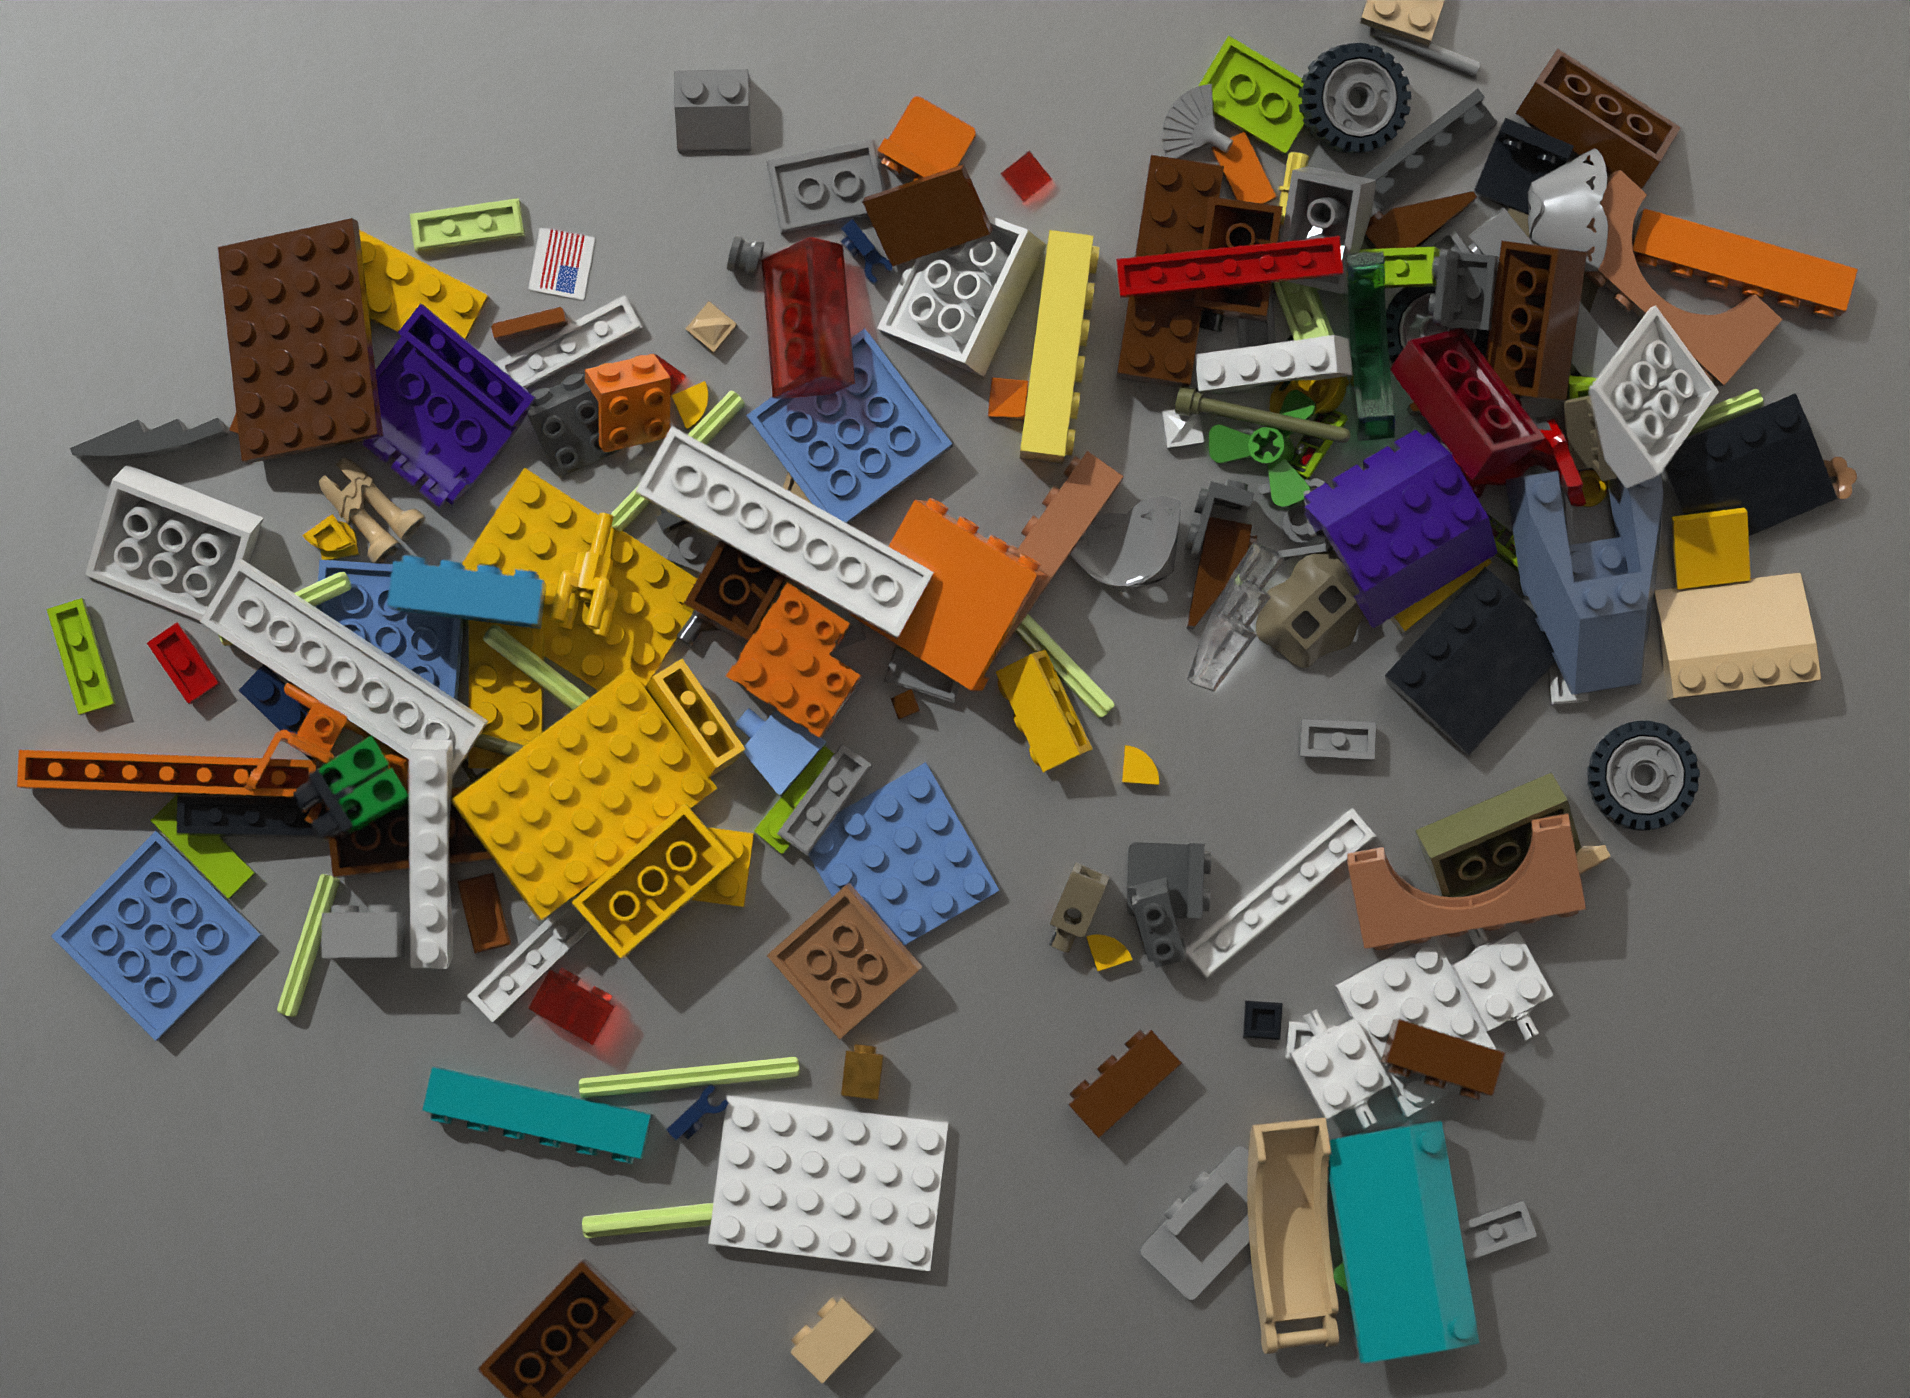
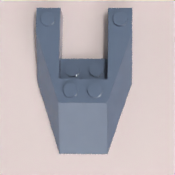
[1505,471,1663,695]

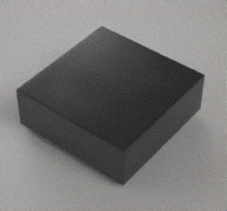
[1243,1001,1283,1040]

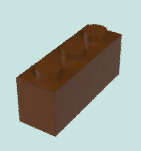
[1380,1019,1506,1101]
[1068,1029,1181,1138]

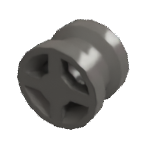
[727,235,764,277]

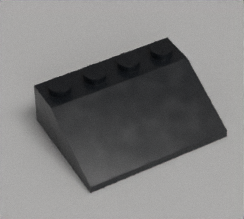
[1662,393,1838,537]
[1385,567,1556,756]

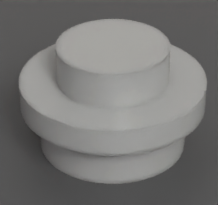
[1283,506,1315,543]

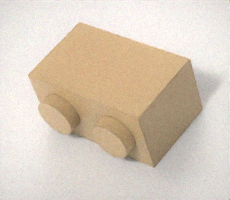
[790,1296,875,1383]

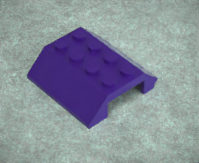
[362,304,536,508]
[1304,429,1498,629]

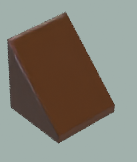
[890,689,920,720]

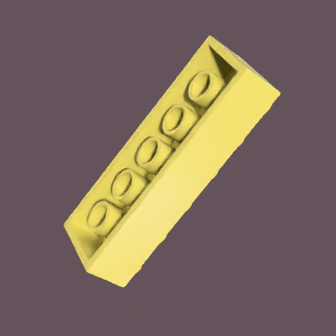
[1020,230,1100,464]

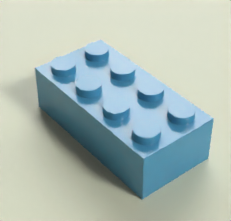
[387,556,547,629]

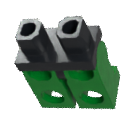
[293,736,409,842]

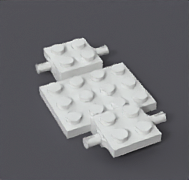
[1289,928,1554,1129]

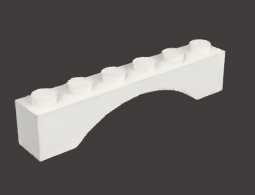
[409,739,453,968]

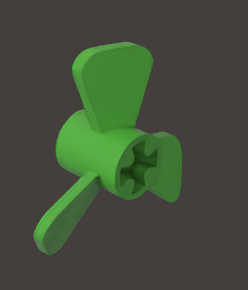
[1209,390,1316,508]

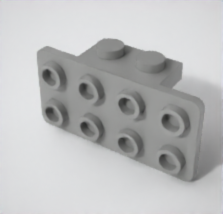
[1140,1146,1249,1300]

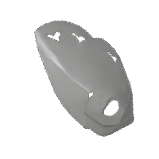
[1528,148,1608,272]
[1070,496,1181,592]

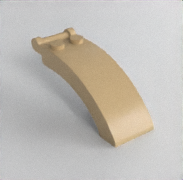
[1247,1118,1339,1354]

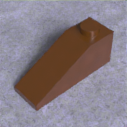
[1363,191,1477,249]
[1186,516,1257,629]

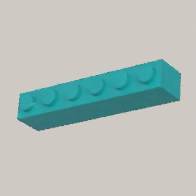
[422,1067,653,1164]

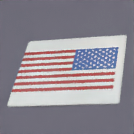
[528,228,595,300]

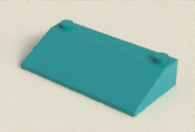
[1328,1121,1480,1363]

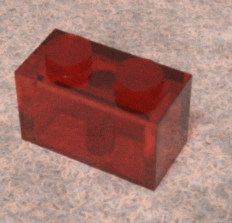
[528,967,617,1045]

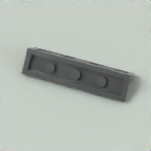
[1363,89,1498,212]

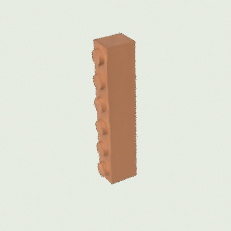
[993,451,1124,661]

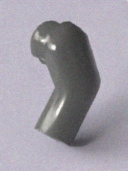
[677,614,720,646]

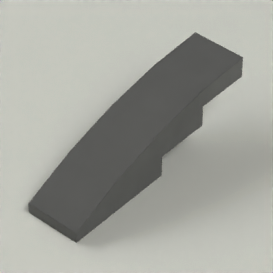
[70,418,229,460]

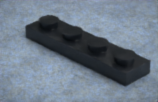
[177,796,326,838]

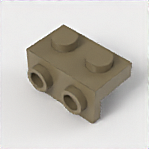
[1563,396,1617,481]

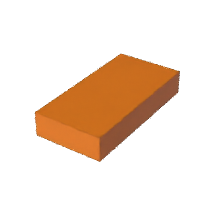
[1211,131,1276,204]

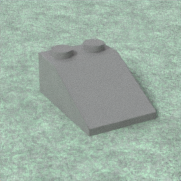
[1281,166,1377,294]

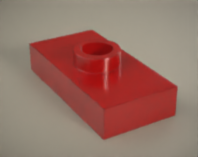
[147,622,221,705]

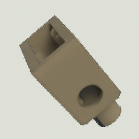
[1049,862,1109,953]

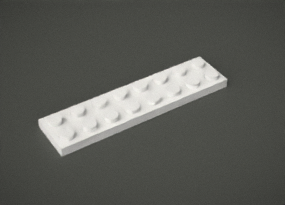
[635,426,934,638]
[200,559,488,778]

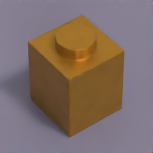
[841,1044,884,1100]

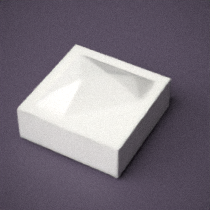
[1162,410,1204,449]

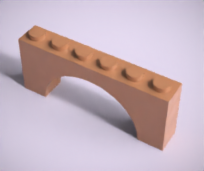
[1585,170,1783,387]
[1347,814,1586,950]

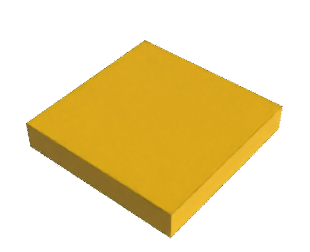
[1671,508,1751,589]

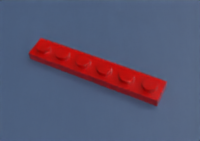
[1116,236,1343,298]

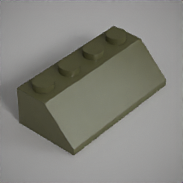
[1415,772,1582,897]

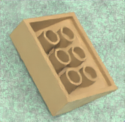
[1654,572,1821,700]

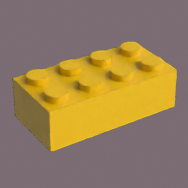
[572,804,736,959]

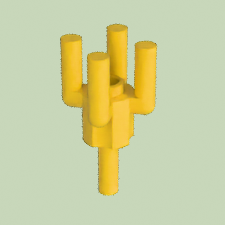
[550,513,618,638]

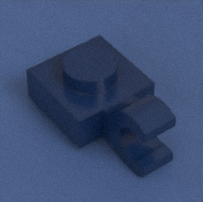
[840,219,893,285]
[666,1085,729,1140]

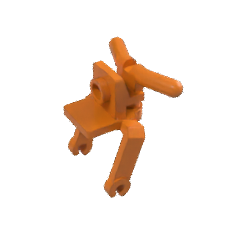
[244,682,375,823]

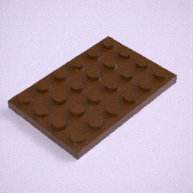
[218,218,383,464]

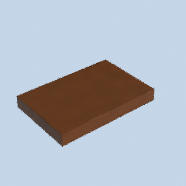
[862,164,993,267]

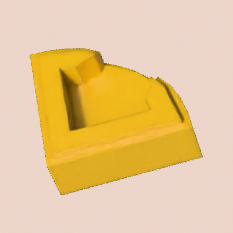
[672,381,709,430]
[302,514,355,552]
[1122,745,1159,785]
[1086,934,1133,972]

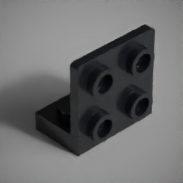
[1474,118,1574,215]

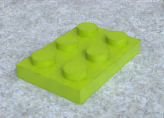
[1198,35,1305,156]

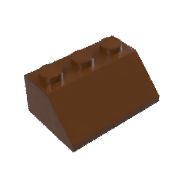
[1193,196,1283,323]

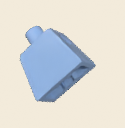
[735,708,827,797]

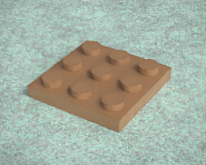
[767,883,922,1040]

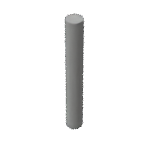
[1373,28,1481,77]

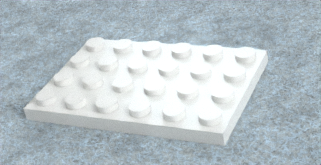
[708,1095,949,1271]

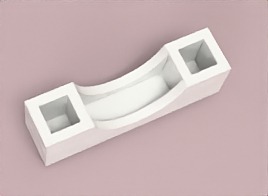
[1195,335,1353,394]

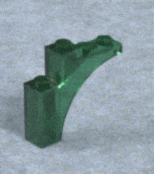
[1343,251,1395,441]

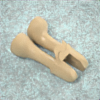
[318,458,425,563]

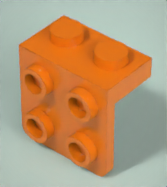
[877,96,976,181]
[585,353,670,452]

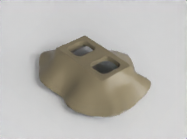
[1256,550,1364,668]

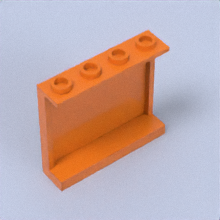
[850,498,1048,691]

